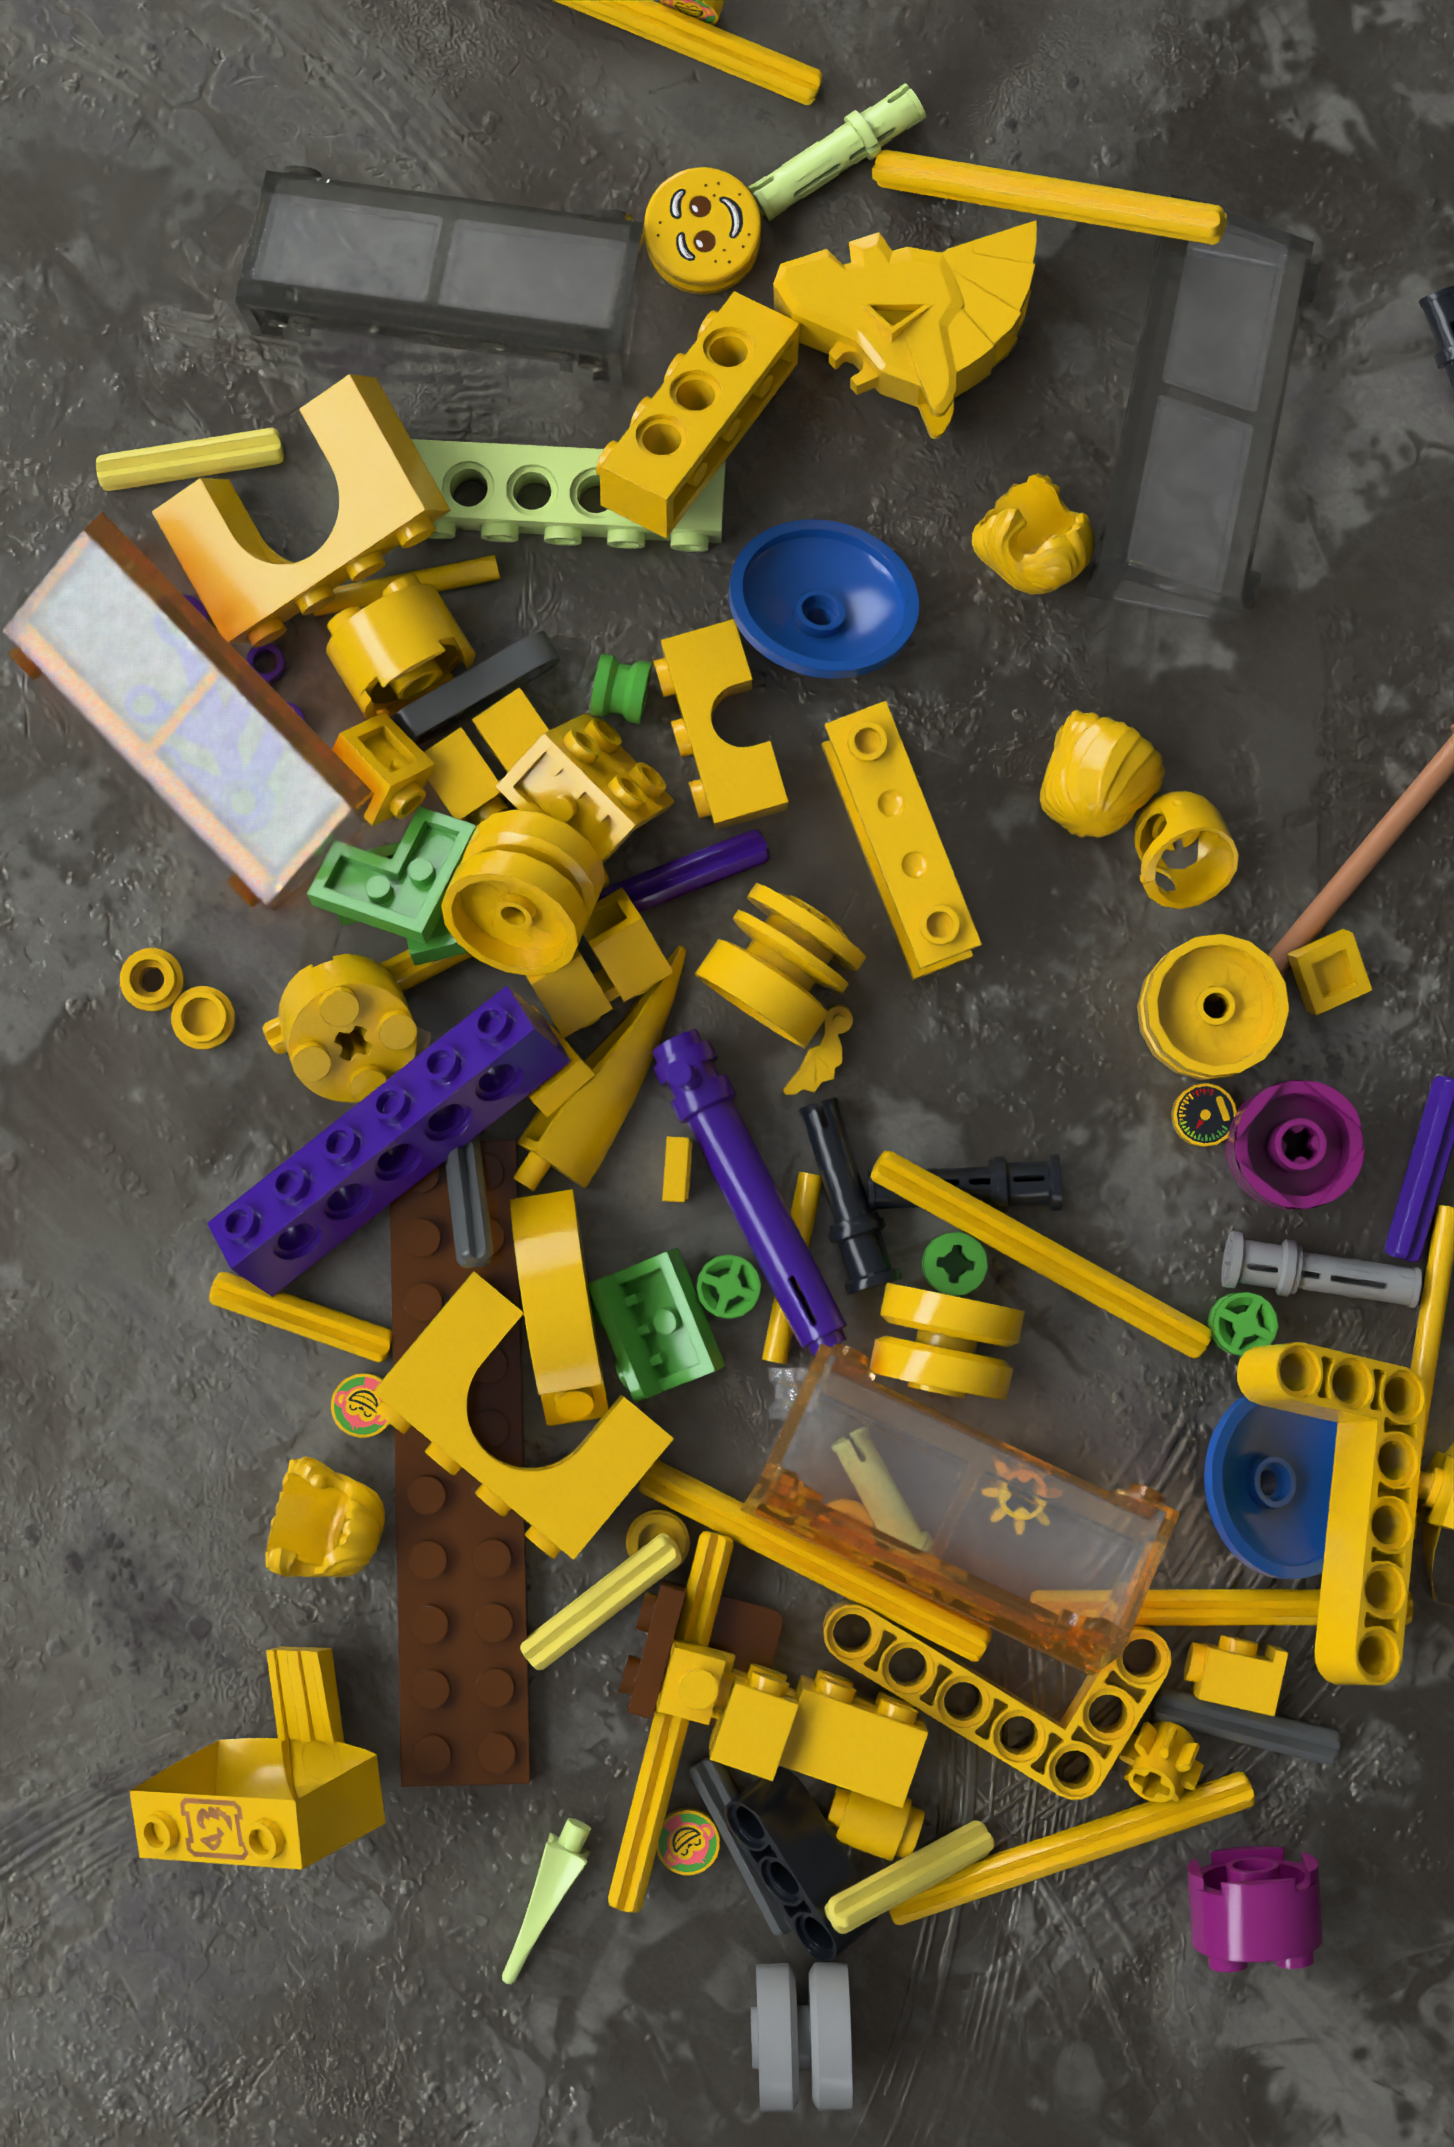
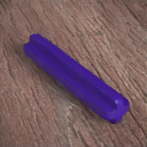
[597,829,770,912]
[1384,1076,1454,1262]

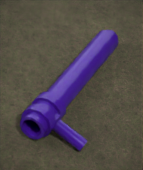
[652,1029,847,1357]

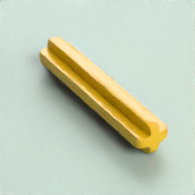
[209,1272,393,1362]

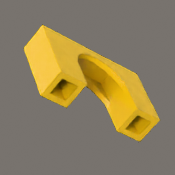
[152,374,451,648]
[373,1271,674,1560]

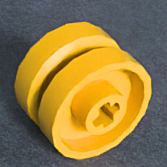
[441,810,605,976]
[1137,934,1289,1080]
[868,1283,1025,1400]

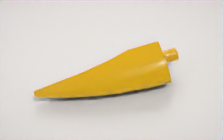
[513,945,687,1192]

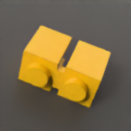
[424,687,549,826]
[525,888,673,1038]
[709,1664,799,1781]

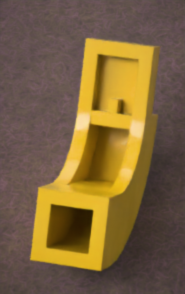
[510,1189,609,1427]

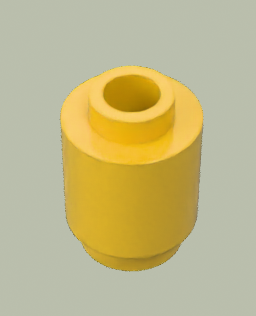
[825,1787,925,1861]

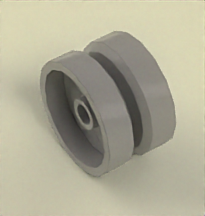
[751,1962,853,2113]

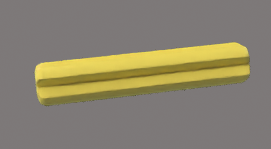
[96,428,284,491]
[520,1533,684,1670]
[824,1820,995,1934]

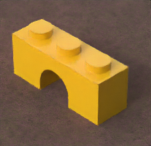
[653,619,788,831]

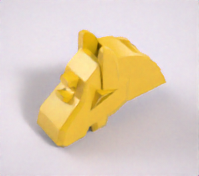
[773,220,1037,439]

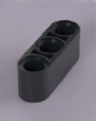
[724,1766,879,1962]

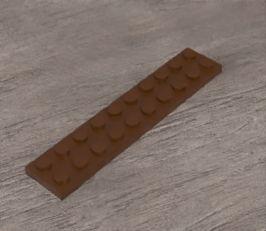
[390,1140,531,1787]

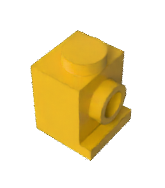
[1184,1635,1288,1717]
[656,1638,736,1725]

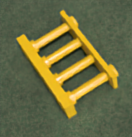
[821,701,982,981]

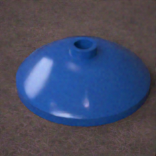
[728,519,919,679]
[1204,1395,1337,1579]

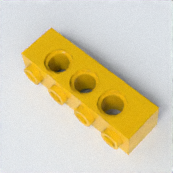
[596,291,800,539]

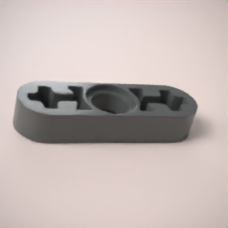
[390,631,561,746]

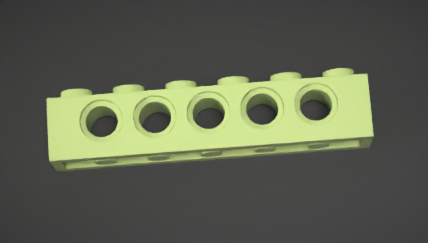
[411,439,726,552]

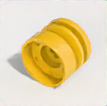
[695,883,866,1049]

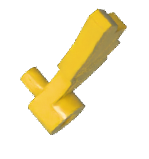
[783,1004,853,1095]

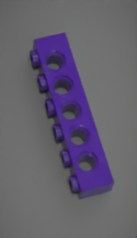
[207,985,571,1297]

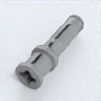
[1221,1231,1422,1308]

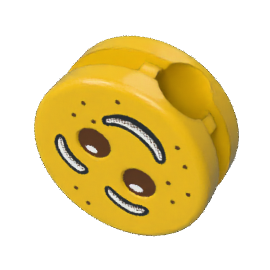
[644,167,761,295]

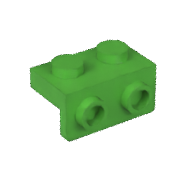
[588,1247,726,1403]

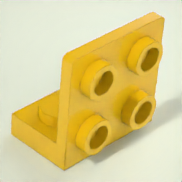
[496,713,674,863]

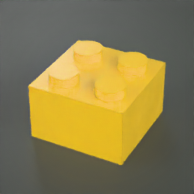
[779,1669,928,1808]

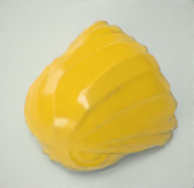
[972,473,1095,595]
[1040,709,1166,838]
[265,1456,385,1577]

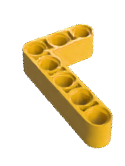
[1237,1342,1427,1685]
[822,1599,1171,1800]

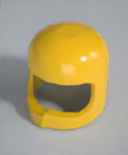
[1134,791,1239,909]

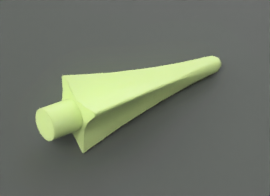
[502,1818,591,1985]

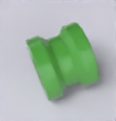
[590,653,652,725]
[921,1232,988,1296]
[697,1254,761,1319]
[1207,1292,1278,1356]

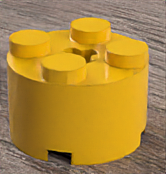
[326,574,476,720]
[278,954,417,1102]

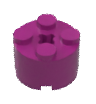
[1224,1080,1365,1210]
[1187,1846,1323,1972]

